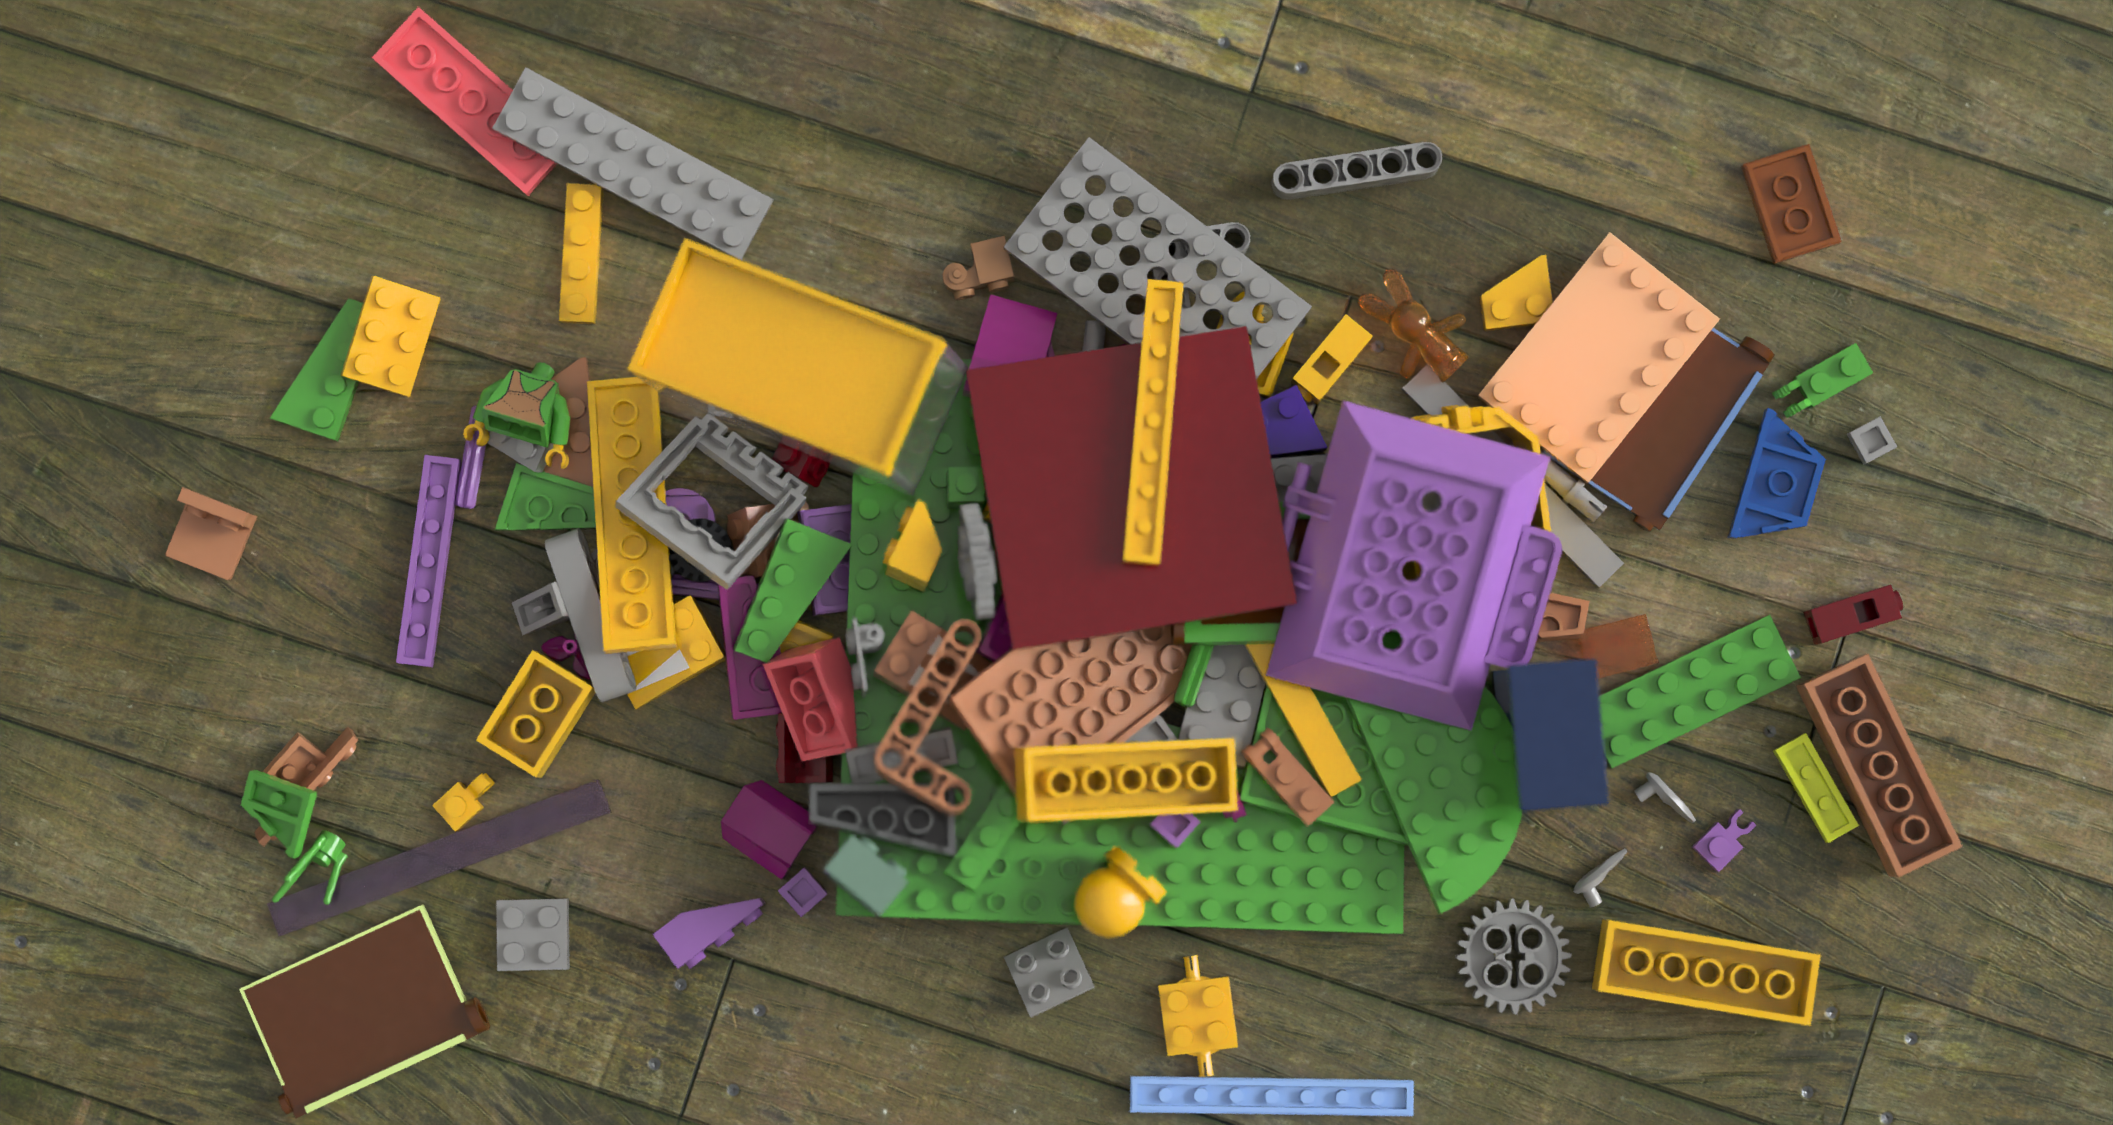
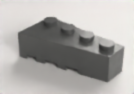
[809,783,955,858]

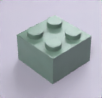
[823,835,909,919]

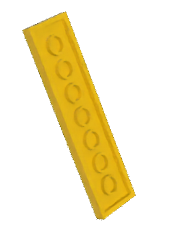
[587,377,676,654]

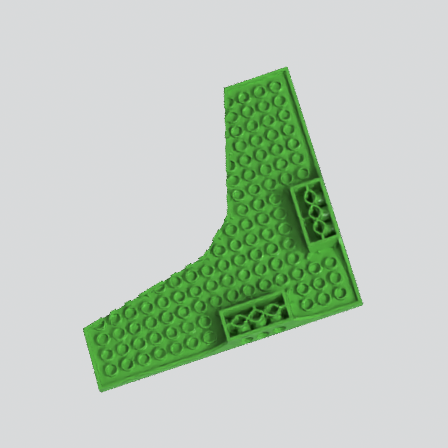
[836,358,1404,935]

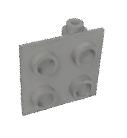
[846,618,884,698]
[1004,927,1095,1018]

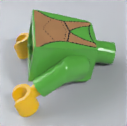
[463,362,570,469]

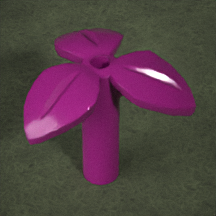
[541,633,591,680]

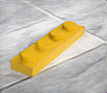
[559,183,603,324]

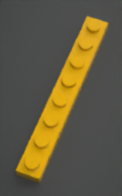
[1123,279,1183,566]

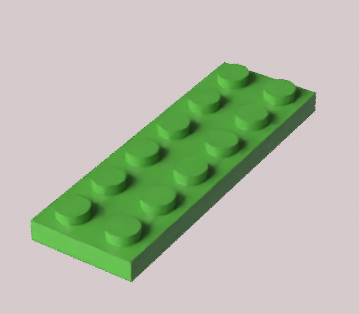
[1599,615,1801,769]

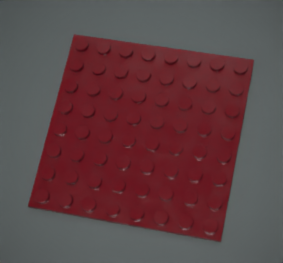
[966,326,1297,650]

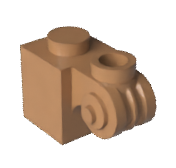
[943,236,1015,300]

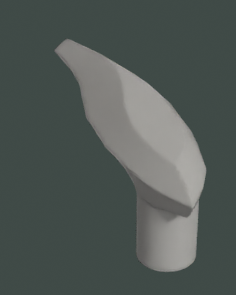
[1634,772,1696,823]
[1573,848,1627,907]

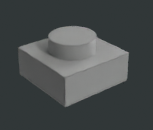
[1847,416,1897,465]

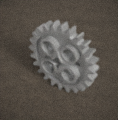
[957,503,996,620]
[1455,898,1572,1014]

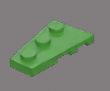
[495,463,596,531]

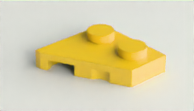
[1480,255,1553,331]

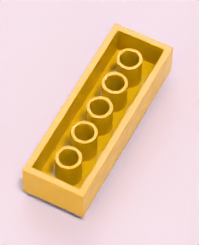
[1014,738,1238,821]
[1592,919,1821,1026]

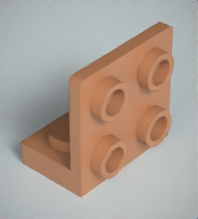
[166,487,257,580]

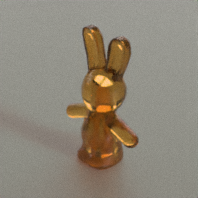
[1358,269,1470,383]

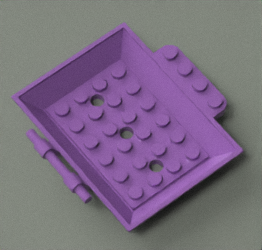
[1266,401,1562,730]

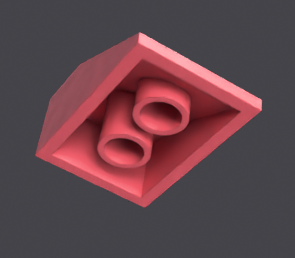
[763,637,857,761]

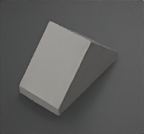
[512,582,570,635]

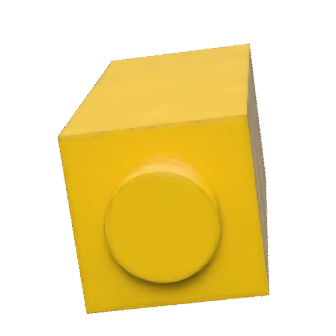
[1290,314,1373,404]

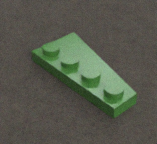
[270,298,363,442]
[733,518,852,662]

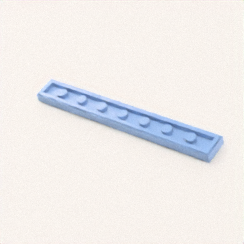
[1130,1076,1414,1116]

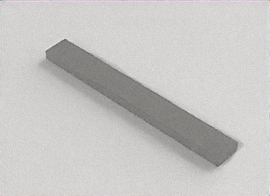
[1401,364,1624,588]

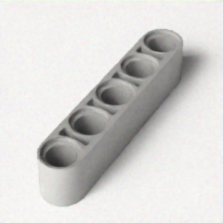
[1271,142,1442,200]
[545,528,636,702]

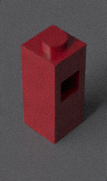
[1803,585,1903,645]

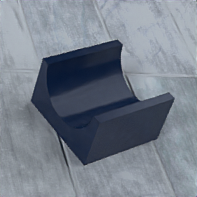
[1491,659,1609,811]

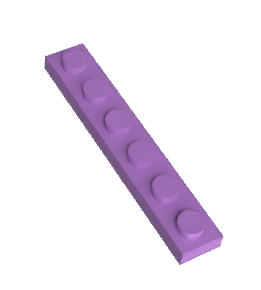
[396,455,462,668]

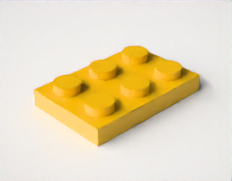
[341,276,440,397]

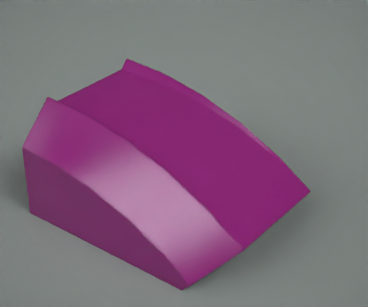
[721,780,819,879]

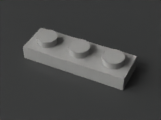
[845,727,958,784]

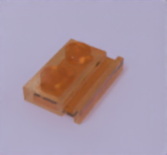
[1578,614,1659,679]

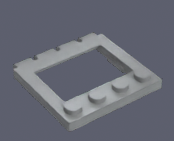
[615,413,809,590]

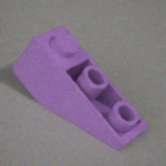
[652,898,766,969]

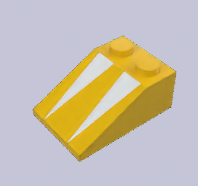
[626,595,726,710]

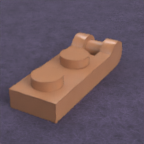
[1241,728,1334,827]

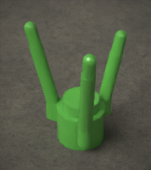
[272,830,348,905]

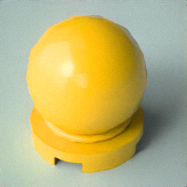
[1075,846,1166,939]

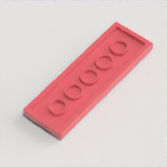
[372,7,557,196]

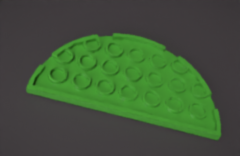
[1345,641,1522,915]

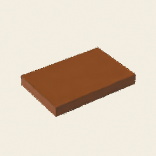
[1741,144,1842,265]

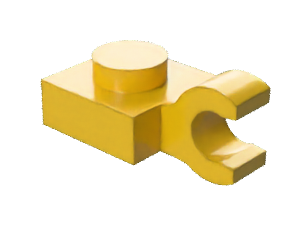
[432,773,495,832]

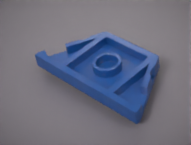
[1727,408,1826,539]

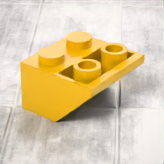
[883,500,942,592]

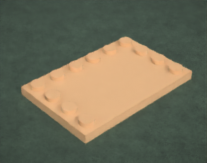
[1477,232,1720,483]

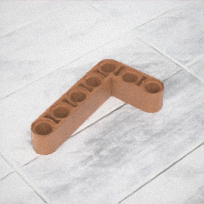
[874,619,981,816]

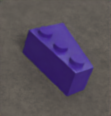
[1261,385,1328,458]

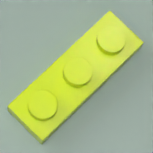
[1773,733,1859,843]

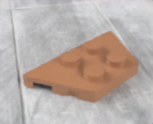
[543,357,593,487]

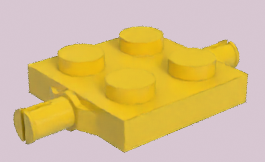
[1158,955,1238,1077]

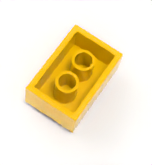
[476,650,596,778]

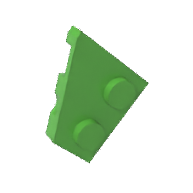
[241,770,317,858]

